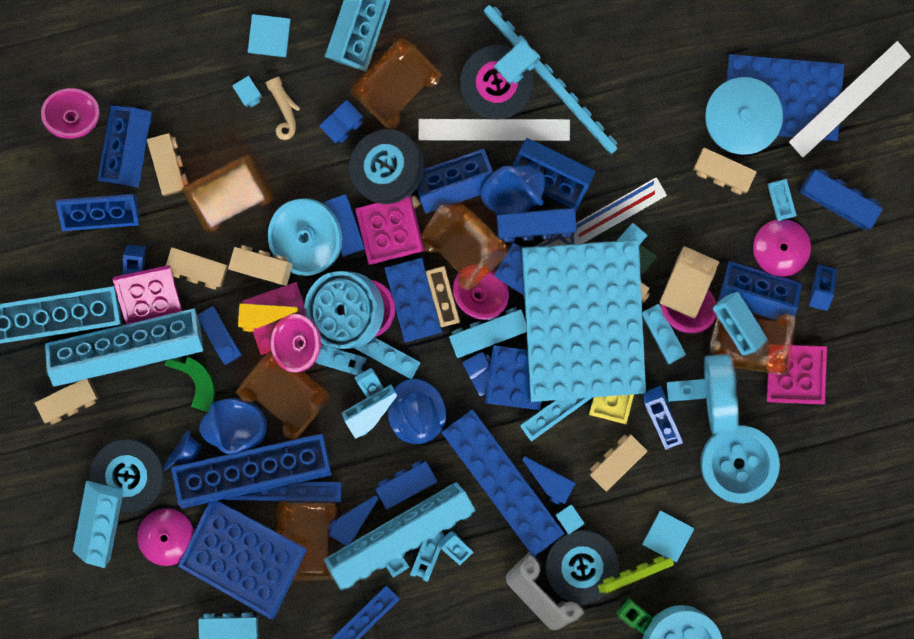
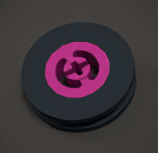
[460,45,533,120]

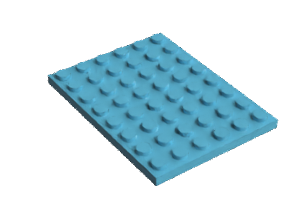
[522,240,646,402]

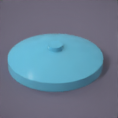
[705,77,783,155]
[268,198,342,276]

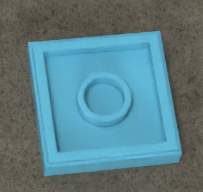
[248,14,291,57]
[642,511,694,563]

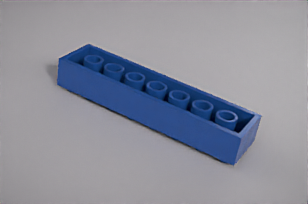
[442,409,564,557]
[171,434,332,508]

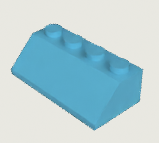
[325,0,390,72]
[73,481,124,568]

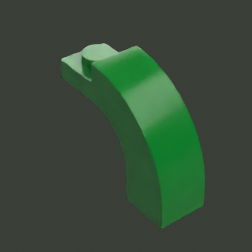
[165,357,216,412]
[616,598,653,635]

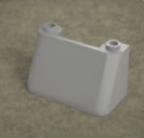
[506,551,584,630]

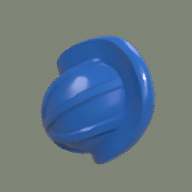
[480,166,545,215]
[387,379,446,444]
[199,398,267,454]

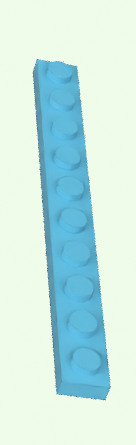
[484,5,618,154]

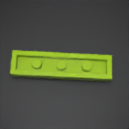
[598,556,674,593]

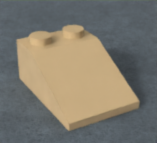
[660,246,719,318]

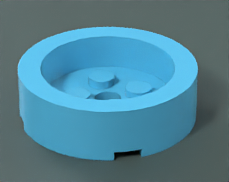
[304,271,384,349]
[704,355,737,434]
[700,425,780,503]
[643,605,722,639]

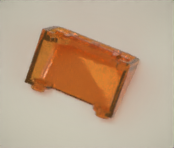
[350,38,442,129]
[181,154,274,233]
[421,204,509,290]
[710,314,796,374]
[236,350,330,440]
[277,501,337,581]

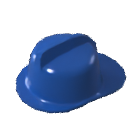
[164,430,202,470]

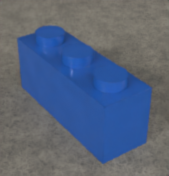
[324,194,365,257]
[376,460,438,509]

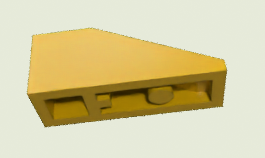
[238,304,299,332]

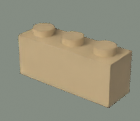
[147,133,188,196]
[693,148,756,195]
[228,245,293,286]
[166,248,228,290]
[426,267,460,327]
[35,378,99,425]
[589,434,647,492]

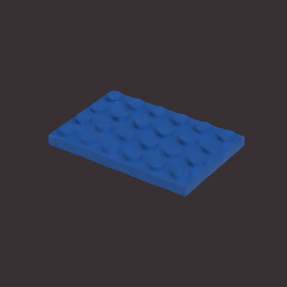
[727,54,844,141]
[178,500,307,619]

